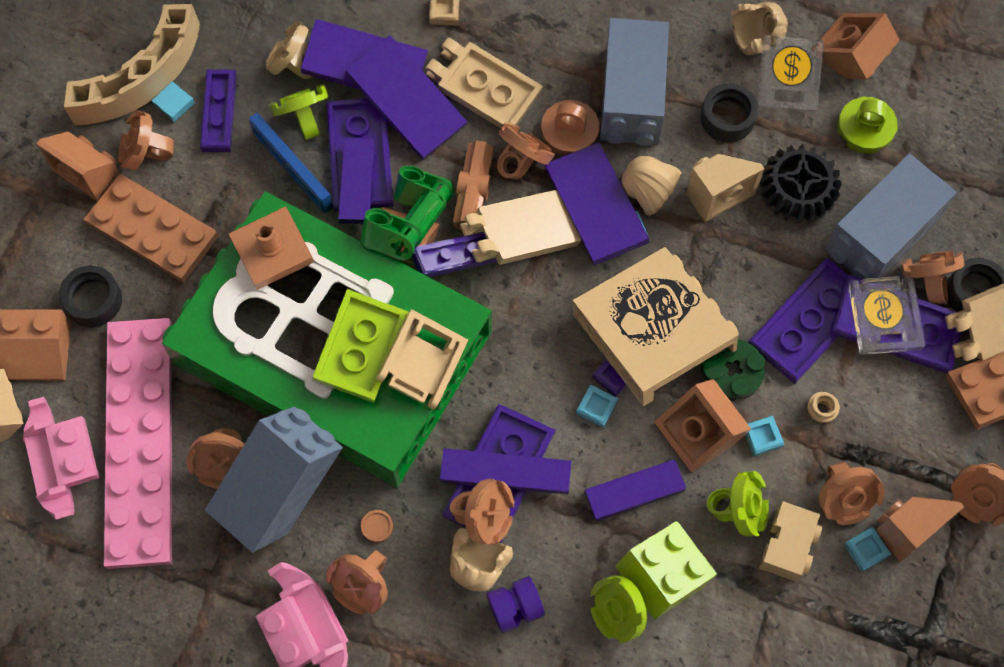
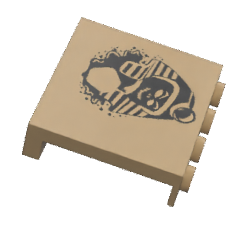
[573,247,739,406]

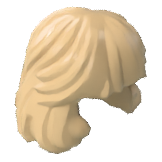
[731,2,788,56]
[621,156,682,217]
[449,528,513,592]

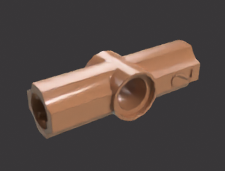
[453,140,493,231]

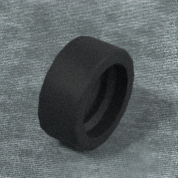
[700,83,759,142]
[947,257,1004,312]
[59,265,123,327]

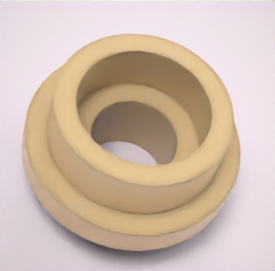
[807,392,840,423]

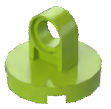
[269,85,328,140]
[837,97,897,154]
[707,471,769,537]
[591,575,648,644]

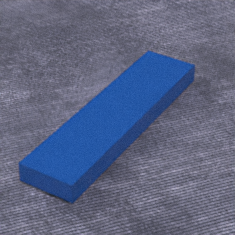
[249,113,333,213]

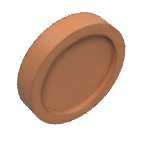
[361,510,393,543]

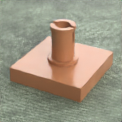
[229,207,314,290]

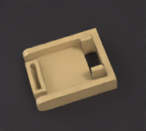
[376,309,468,410]

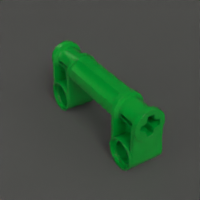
[360,166,455,261]

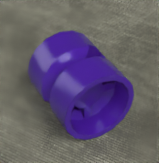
[486,576,545,634]

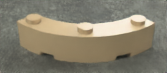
[64,4,200,126]

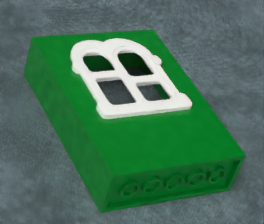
[162,191,492,489]

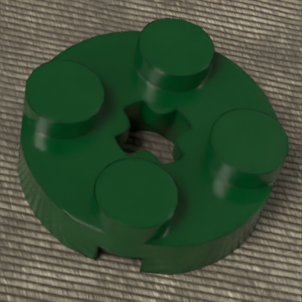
[701,339,765,401]

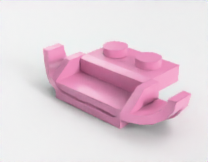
[23,397,99,520]
[256,562,348,667]

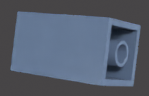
[600,18,669,146]
[825,153,957,284]
[205,406,343,553]

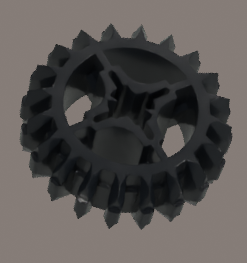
[759,144,842,224]

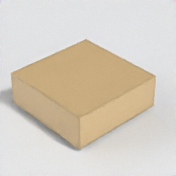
[429,0,459,25]

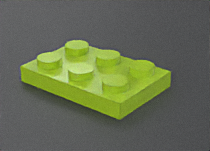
[312,289,408,403]

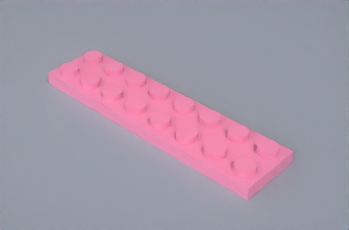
[104,318,172,569]

